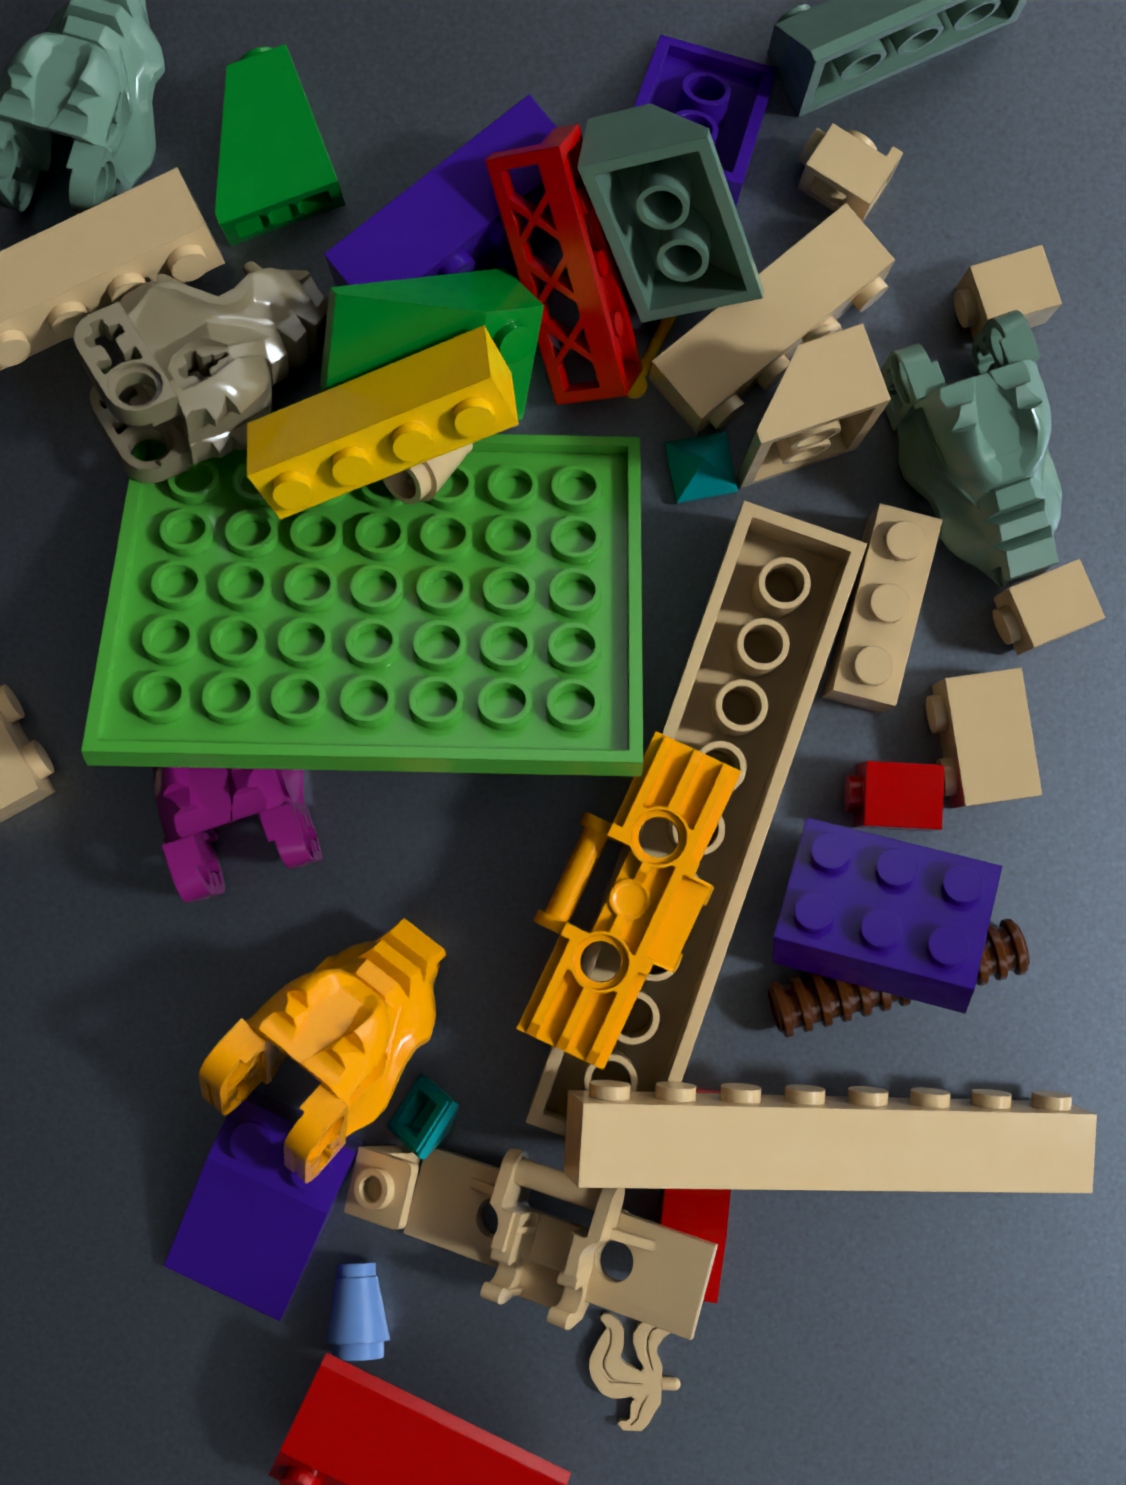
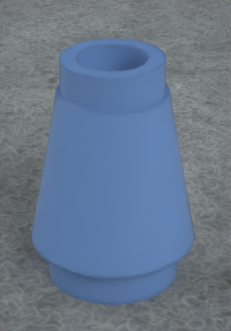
[325,1262,391,1361]

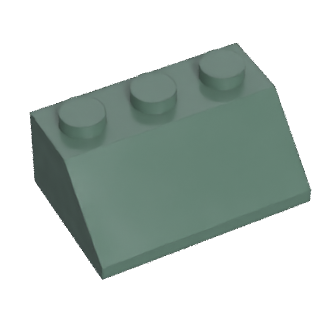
[577,103,764,323]

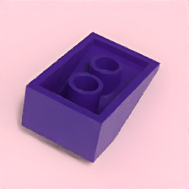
[634,34,778,208]
[164,1089,364,1321]

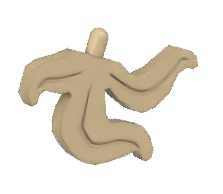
[589,1310,681,1431]

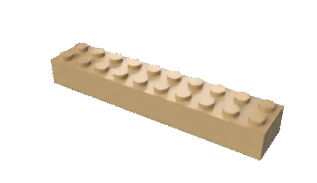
[526,501,867,1136]

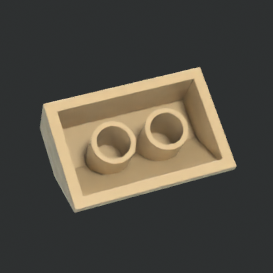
[736,323,891,489]

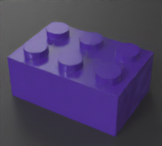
[772,818,1002,1014]

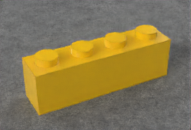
[247,325,519,519]

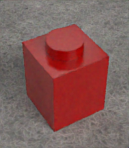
[844,761,945,832]

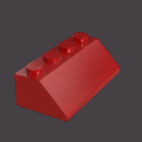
[269,1352,571,1485]

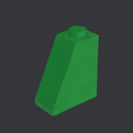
[215,44,346,247]

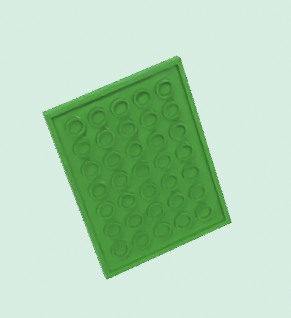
[81,434,643,776]

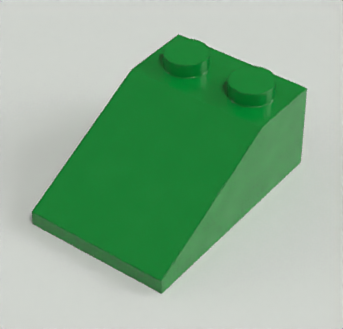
[319,268,544,420]

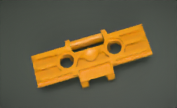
[516,731,742,1070]

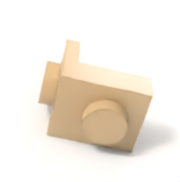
[344,1145,421,1230]

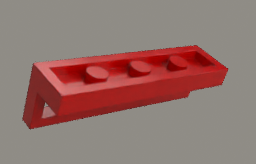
[485,124,643,405]

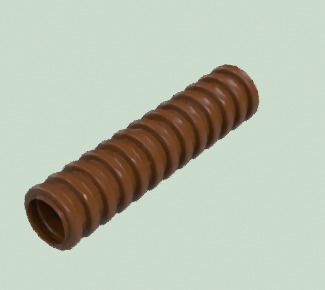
[768,918,1030,1038]

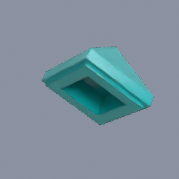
[664,431,738,505]
[387,1073,460,1160]

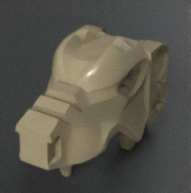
[73,261,329,483]

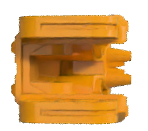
[199,918,446,1184]

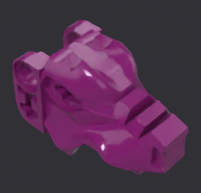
[152,767,323,903]

